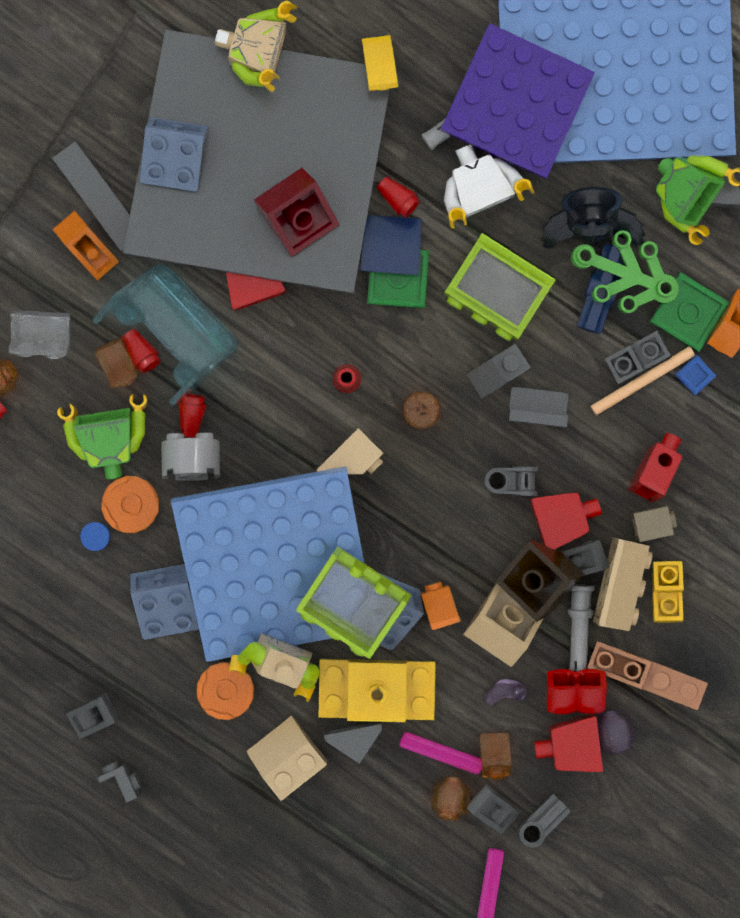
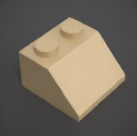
[317,428,383,474]
[463,583,543,667]
[246,715,327,801]

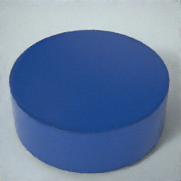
[80,522,110,551]

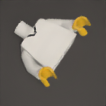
[444,145,534,229]

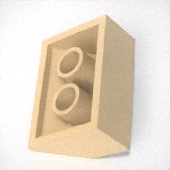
[593,537,652,631]

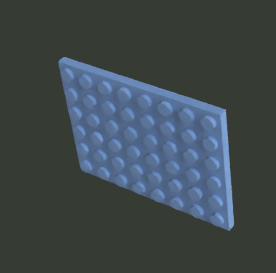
[498,0,736,165]

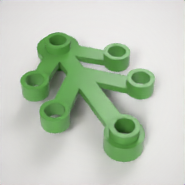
[571,230,679,314]

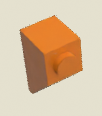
[53,211,119,281]
[707,289,740,358]
[421,581,460,630]

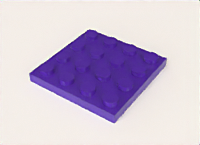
[440,23,595,180]

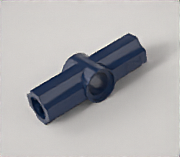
[576,244,624,335]

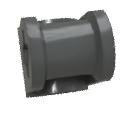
[482,466,538,496]

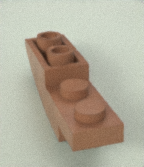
[587,641,708,710]

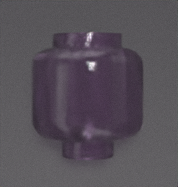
[597,710,637,755]

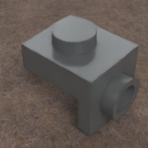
[96,761,142,803]

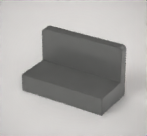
[507,387,569,428]

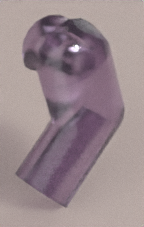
[483,679,527,706]

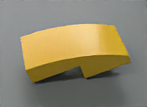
[362,35,398,91]
[652,561,684,623]

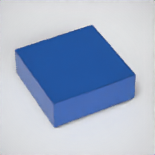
[675,355,716,396]

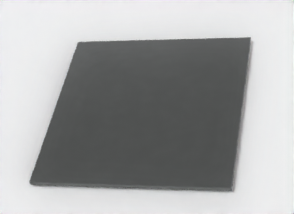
[123,29,390,294]

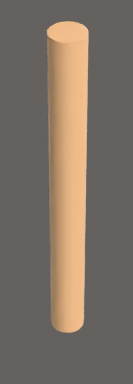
[590,346,695,416]

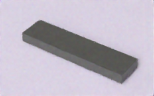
[52,141,130,252]

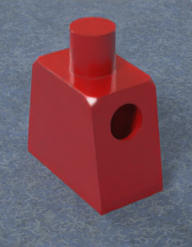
[226,272,286,311]
[627,433,683,503]
[529,492,602,550]
[534,714,603,772]

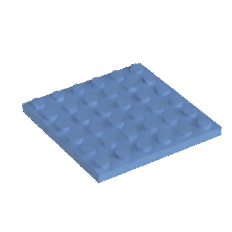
[171,466,368,662]

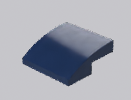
[360,215,422,276]

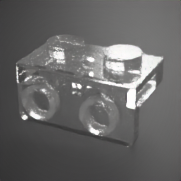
[9,310,71,359]

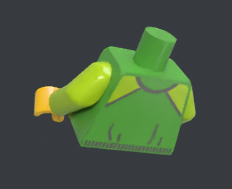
[656,155,740,245]
[57,394,147,479]

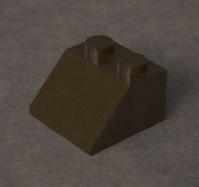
[495,540,584,622]

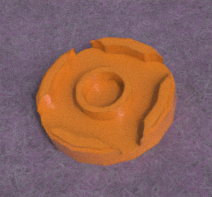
[101,476,159,533]
[197,662,254,720]

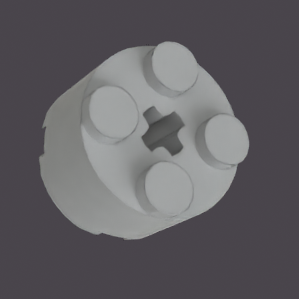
[161,433,220,481]

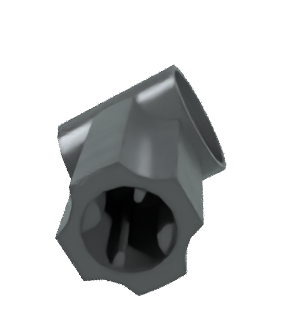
[517,793,571,848]

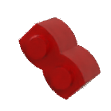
[546,669,607,714]

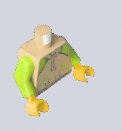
[215,1,297,92]
[228,633,320,702]

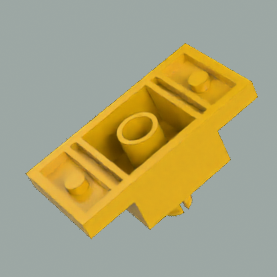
[318,659,436,722]

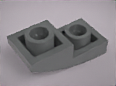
[605,330,672,384]

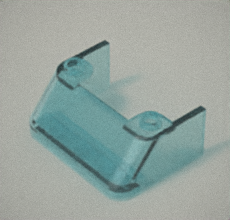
[92,265,237,406]

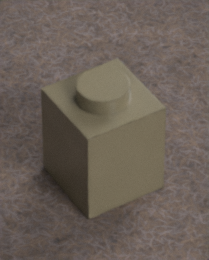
[630,506,677,542]

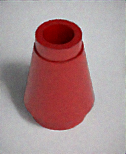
[377,176,420,218]
[122,329,161,373]
[333,364,361,393]
[178,394,207,437]

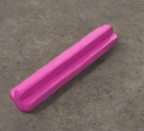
[400,732,483,774]
[477,848,504,918]

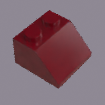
[254,167,340,257]

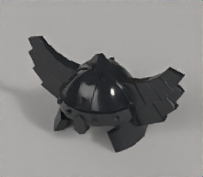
[541,187,646,249]

